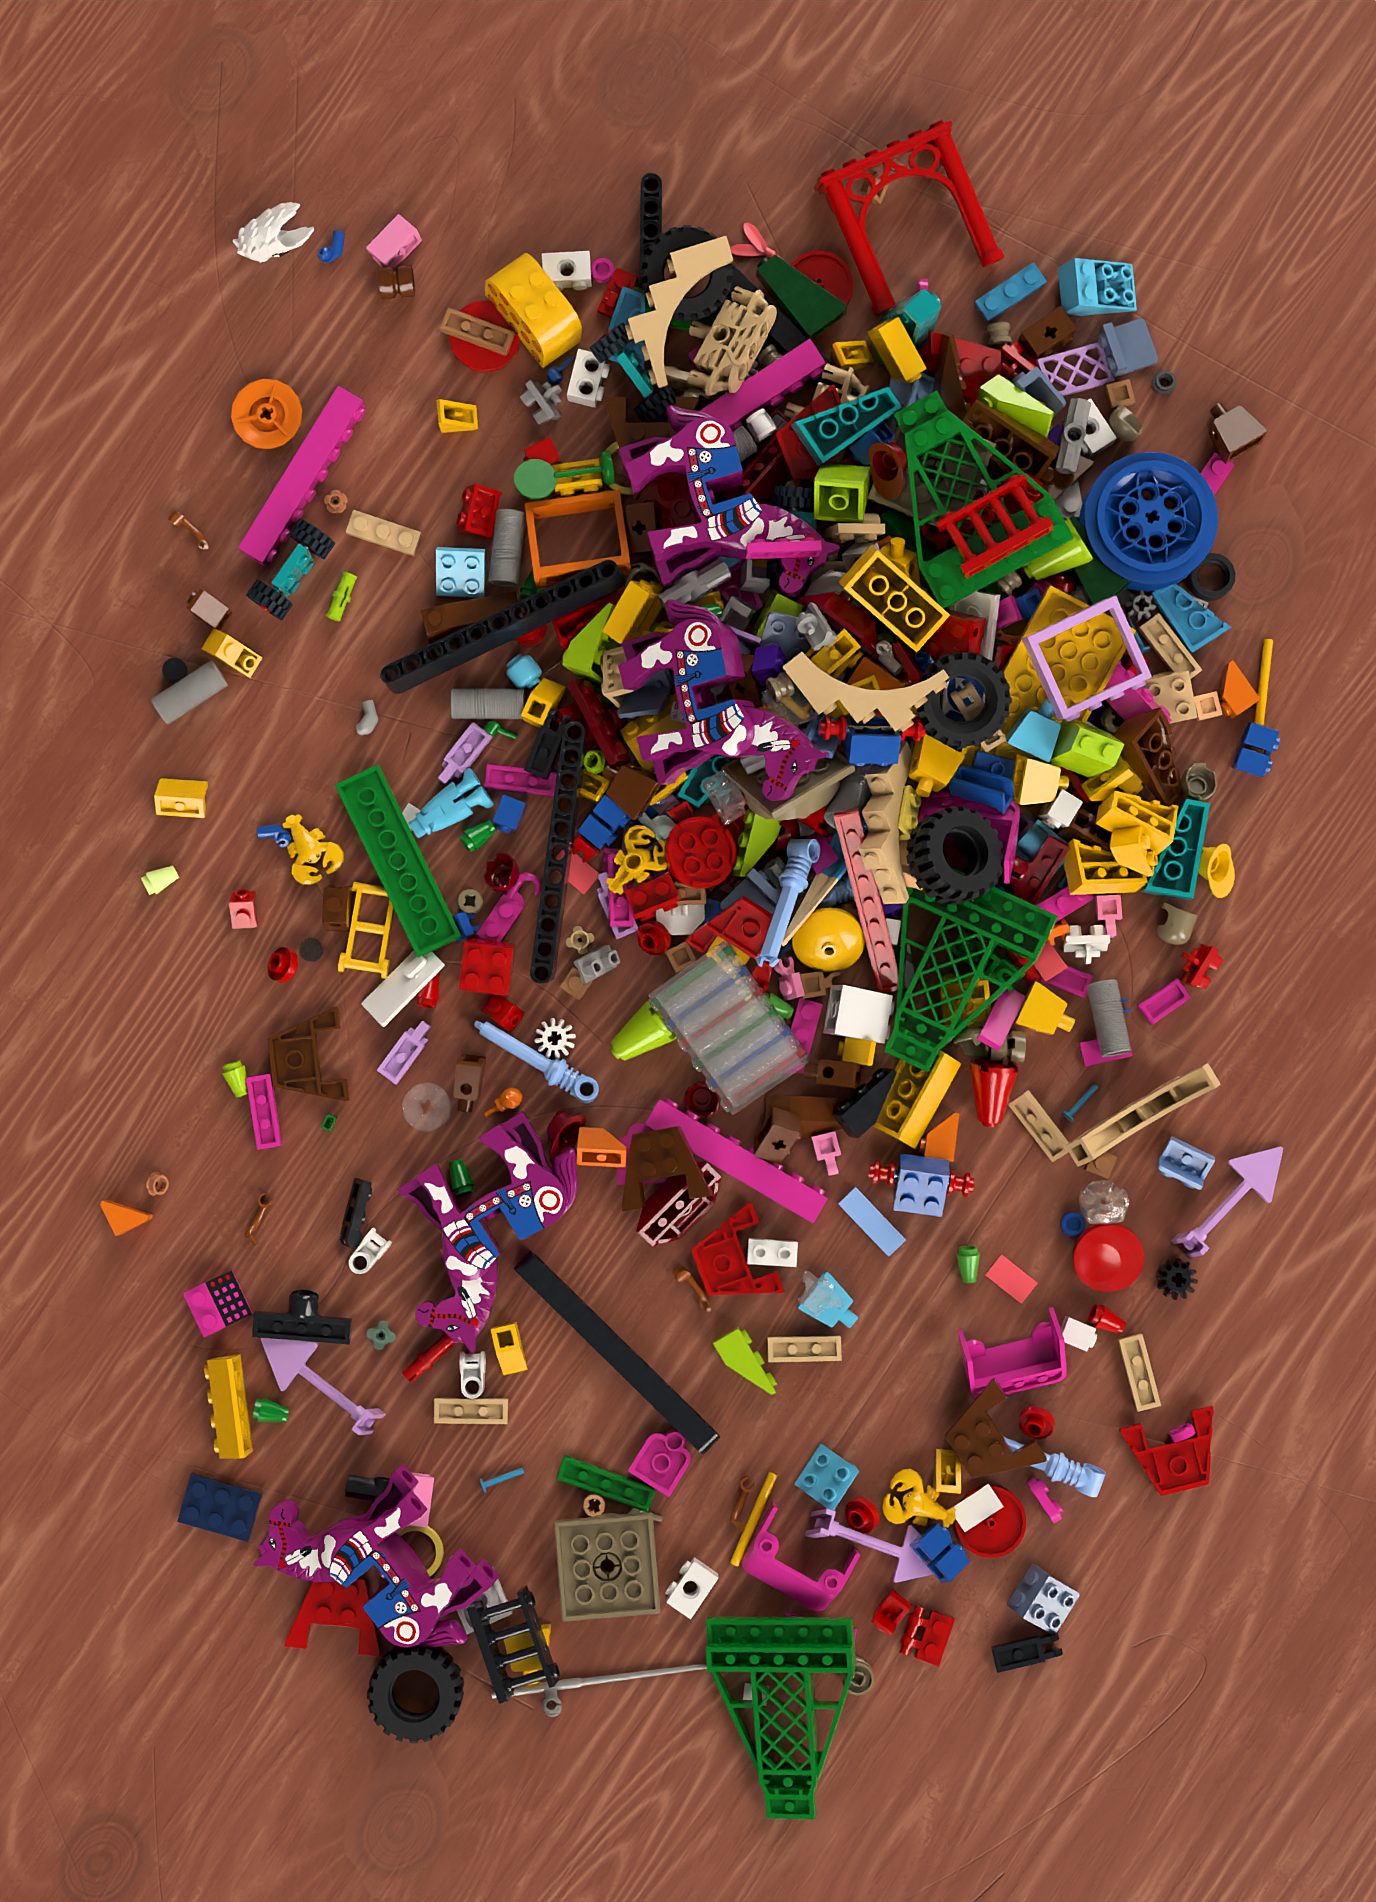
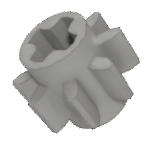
[1124,591,1156,622]

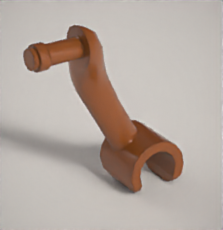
[168,511,209,550]
[245,1193,273,1246]
[673,1265,711,1312]
[730,1476,755,1531]

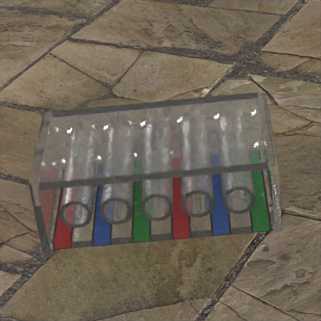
[648,941,811,1115]

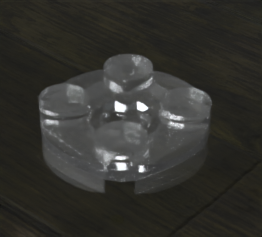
[402,1083,452,1131]
[1079,1180,1129,1224]

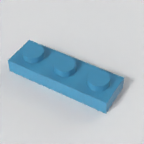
[974,262,1047,323]

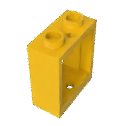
[867,317,927,384]
[602,579,663,644]

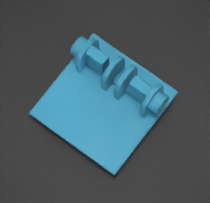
[794,1443,859,1511]

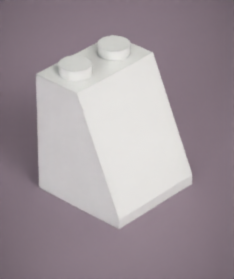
[823,985,895,1044]

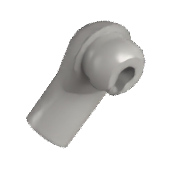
[356,700,379,735]

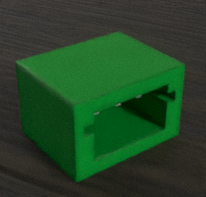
[321,1114,338,1132]

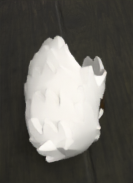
[233,202,314,263]

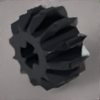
[1155,1258,1198,1300]

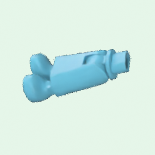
[408,767,494,839]

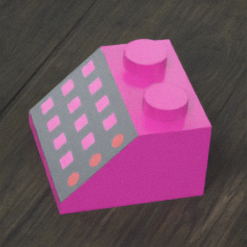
[183,1270,253,1337]

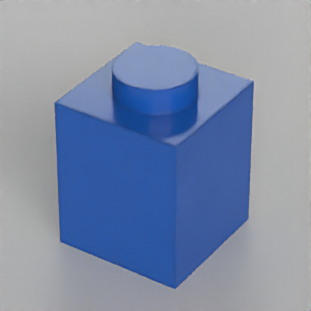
[493,794,527,834]

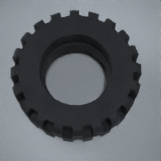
[641,225,733,322]
[906,806,1004,905]
[367,1645,464,1743]

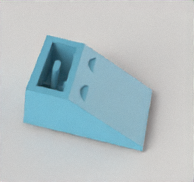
[1058,258,1137,316]

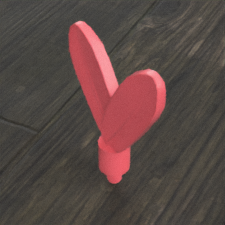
[730,222,780,259]

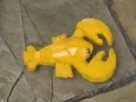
[283,814,344,885]
[606,825,668,895]
[882,1469,957,1528]

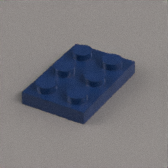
[177,1473,263,1542]

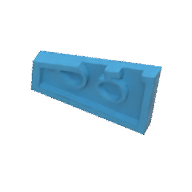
[607,287,645,369]
[1150,584,1231,654]

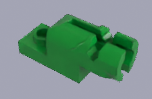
[950,929,1026,992]

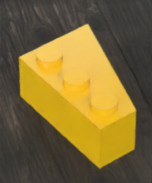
[1095,791,1178,855]

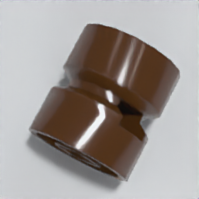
[378,265,415,299]

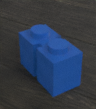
[1232,722,1280,777]
[578,794,631,849]
[910,1523,970,1583]

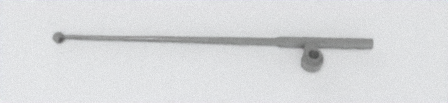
[491,1663,707,1717]

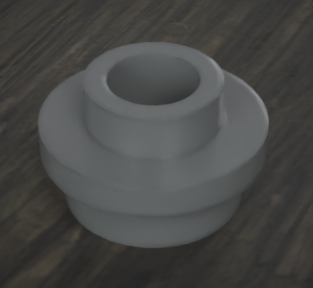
[1152,370,1176,395]

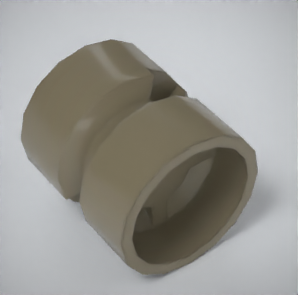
[988,1031,1026,1062]
[840,1656,874,1696]

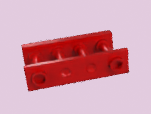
[936,474,1053,579]

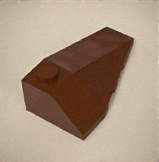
[932,333,971,422]
[962,400,1060,480]
[421,591,518,644]
[1113,708,1183,807]
[765,1095,850,1142]

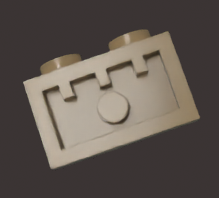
[601,646,634,708]

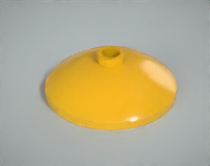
[792,907,865,973]

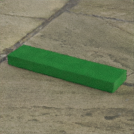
[556,1455,656,1512]

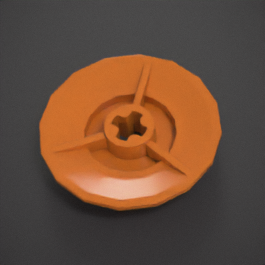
[231,379,303,449]

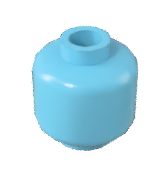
[506,654,542,690]

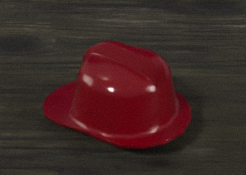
[868,442,908,499]
[547,1109,586,1164]

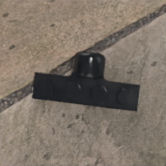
[252,1290,352,1345]

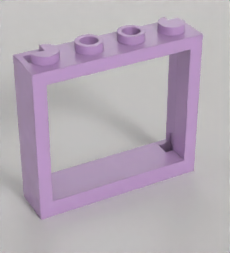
[1022,595,1152,722]

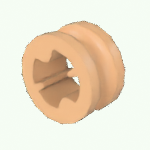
[583,1493,605,1517]

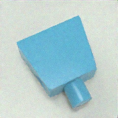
[1005,699,1061,762]
[797,1270,858,1328]

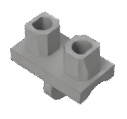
[520,380,562,425]
[795,602,837,651]
[573,945,620,984]

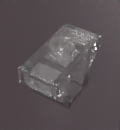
[701,770,747,825]
[798,1269,846,1317]

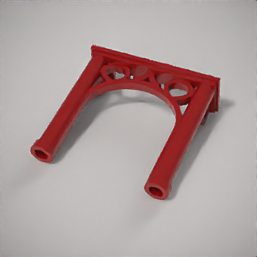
[814,120,1005,316]

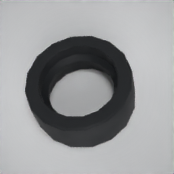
[1187,553,1236,601]

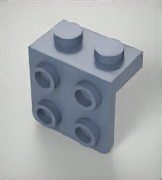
[1098,319,1158,378]
[1012,366,1066,419]
[759,609,811,662]
[617,669,674,718]
[720,868,781,914]
[1007,1563,1079,1634]

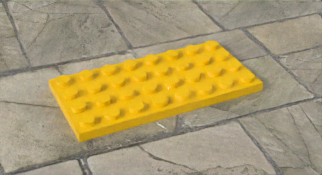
[959,585,1136,769]

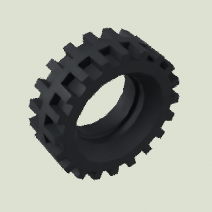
[917,651,1012,748]

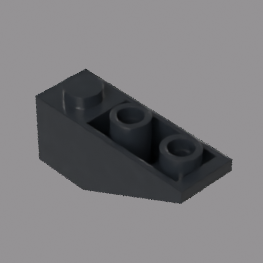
[832,1068,897,1139]

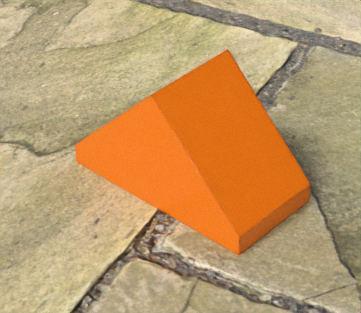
[100,1200,153,1236]

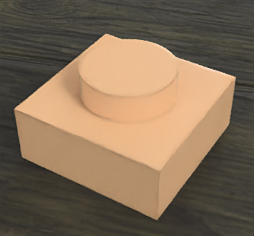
[1194,691,1222,721]

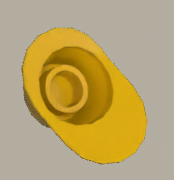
[1198,844,1235,898]

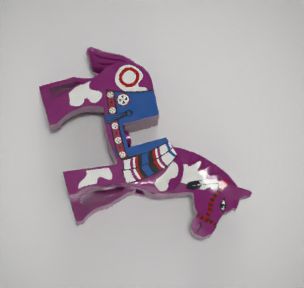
[619,405,840,598]
[618,600,829,801]
[397,1111,578,1353]
[253,1464,499,1647]

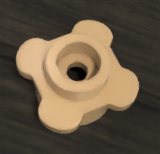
[566,926,594,955]

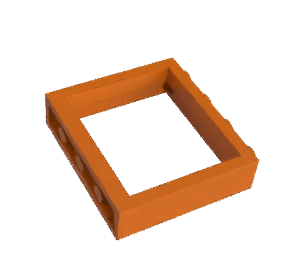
[524,490,631,589]

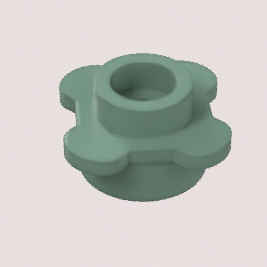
[367,1321,396,1350]

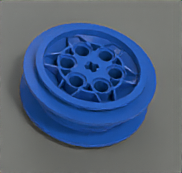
[1079,452,1218,591]

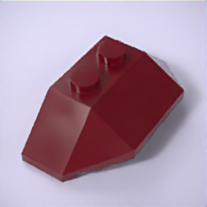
[722,430,790,504]
[797,590,880,660]
[636,1161,721,1247]

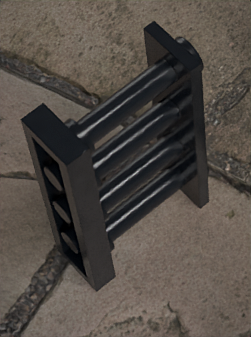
[467,1585,560,1704]

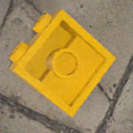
[937,971,991,1027]

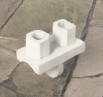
[1063,925,1110,964]

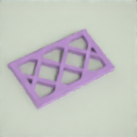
[1036,342,1115,396]

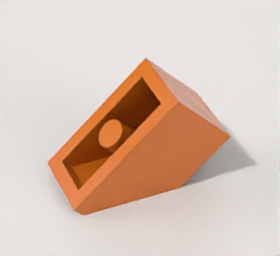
[1219,660,1261,719]
[919,1113,960,1162]
[577,1127,626,1168]

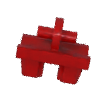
[1001,342,1038,380]
[1179,944,1223,989]

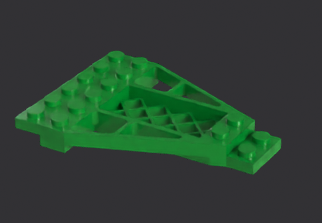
[893,390,1074,609]
[884,867,1058,1072]
[705,1617,856,1820]

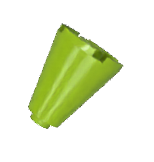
[1023,518,1093,580]
[610,998,679,1061]

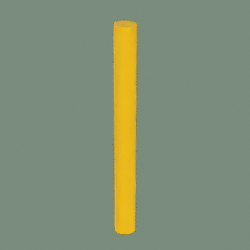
[1254,639,1273,726]
[730,1472,778,1566]

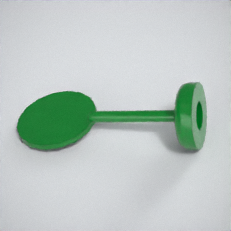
[514,450,614,499]

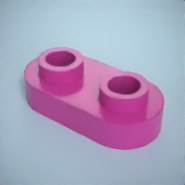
[1026,1477,1063,1524]

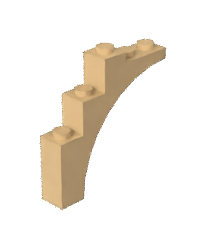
[625,236,733,389]
[783,652,949,733]
[859,741,912,904]
[1065,1063,1221,1167]

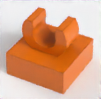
[1048,918,1070,946]

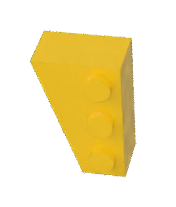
[1063,839,1148,895]

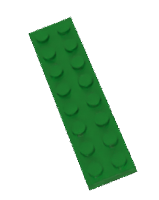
[335,764,462,957]

